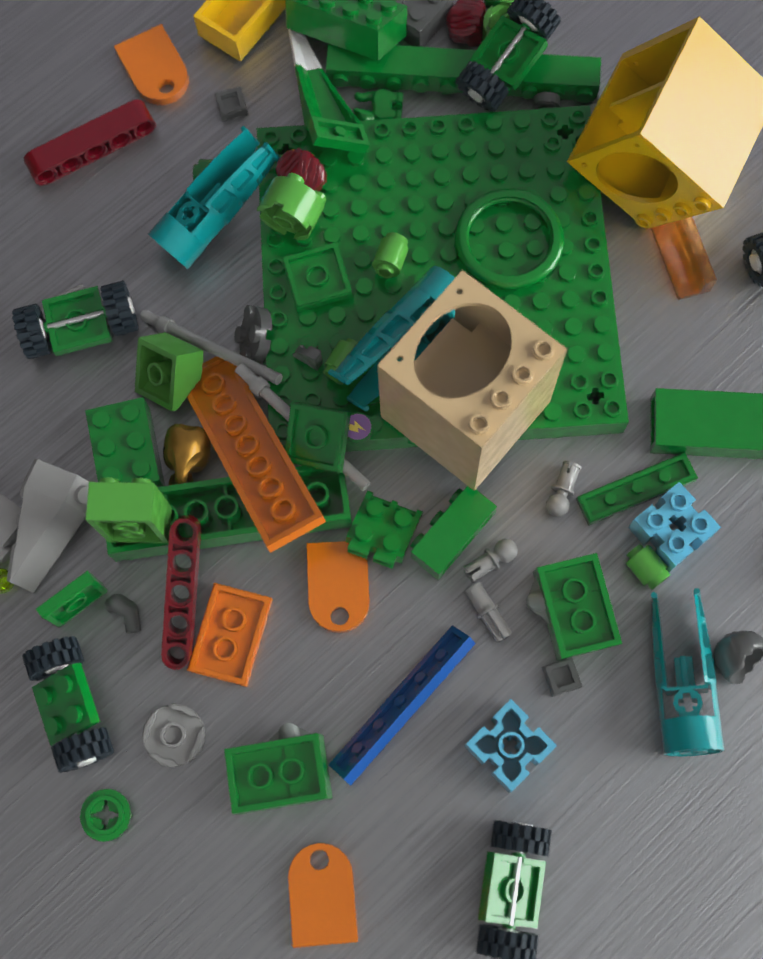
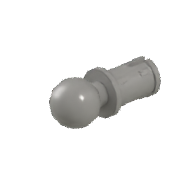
[546,460,581,517]
[463,539,518,583]

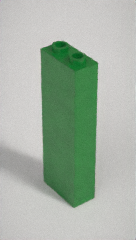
[650,388,763,459]

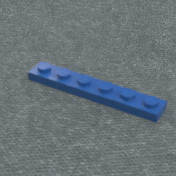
[328,625,476,786]

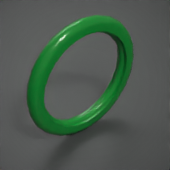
[455,189,565,289]

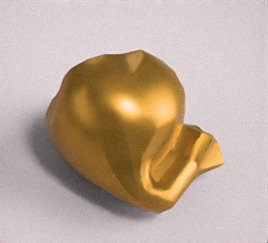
[163,424,211,485]

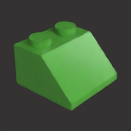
[135,332,204,411]

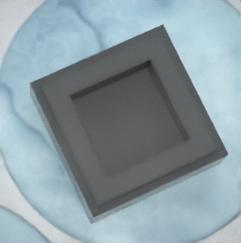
[214,87,248,121]
[542,657,583,697]

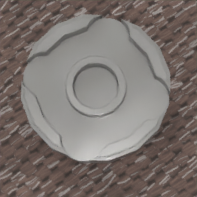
[142,703,206,767]

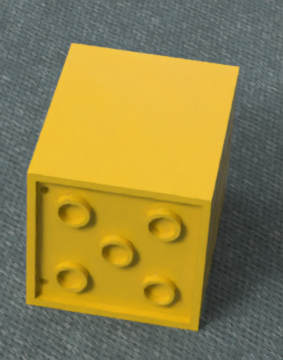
[567,16,763,229]

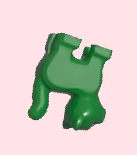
[353,89,403,121]

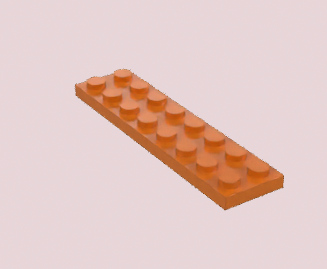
[187,356,326,553]

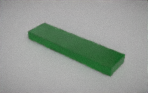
[576,452,698,526]

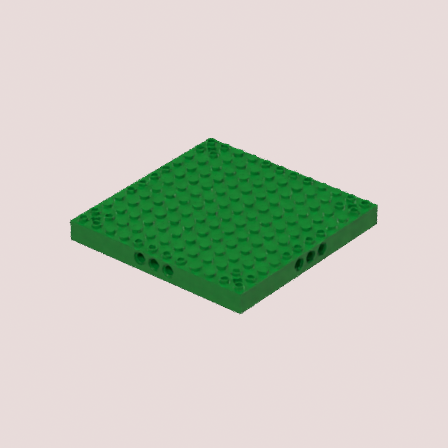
[257,105,629,452]

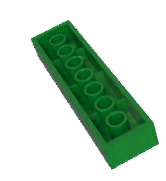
[106,466,352,562]

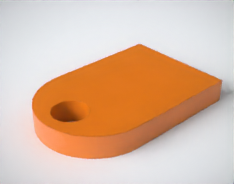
[114,24,189,105]
[307,541,370,633]
[288,843,358,948]

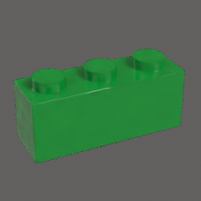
[410,486,497,580]

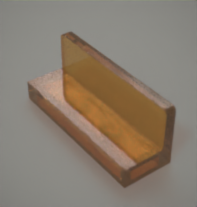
[651,217,717,300]

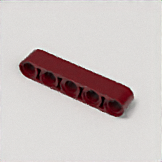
[23,99,156,186]
[161,515,201,670]

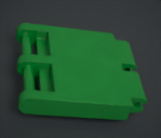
[345,491,423,569]

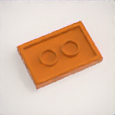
[187,583,273,687]

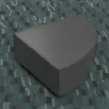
[293,345,323,371]

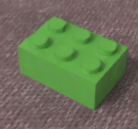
[86,478,172,543]

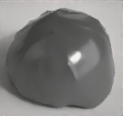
[713,630,763,684]

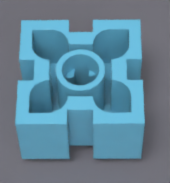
[628,482,721,572]
[464,699,557,793]

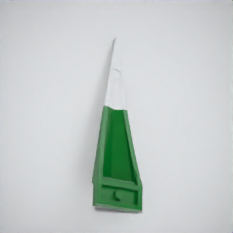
[285,11,370,153]

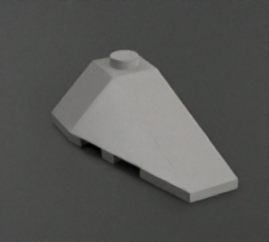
[7,459,89,593]

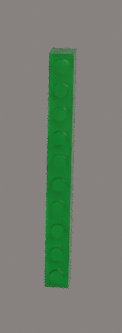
[326,43,601,103]

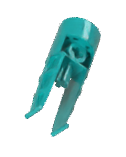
[148,126,280,269]
[328,266,455,411]
[651,588,724,757]

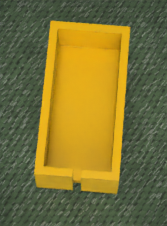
[193,0,286,62]

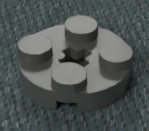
[234,305,272,364]

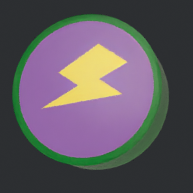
[347,412,373,444]

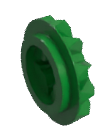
[80,789,132,841]

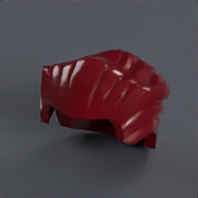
[446,0,486,48]
[276,148,327,192]

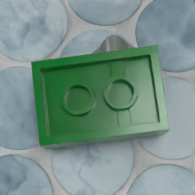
[526,553,622,661]
[224,723,333,815]

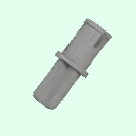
[464,582,511,642]

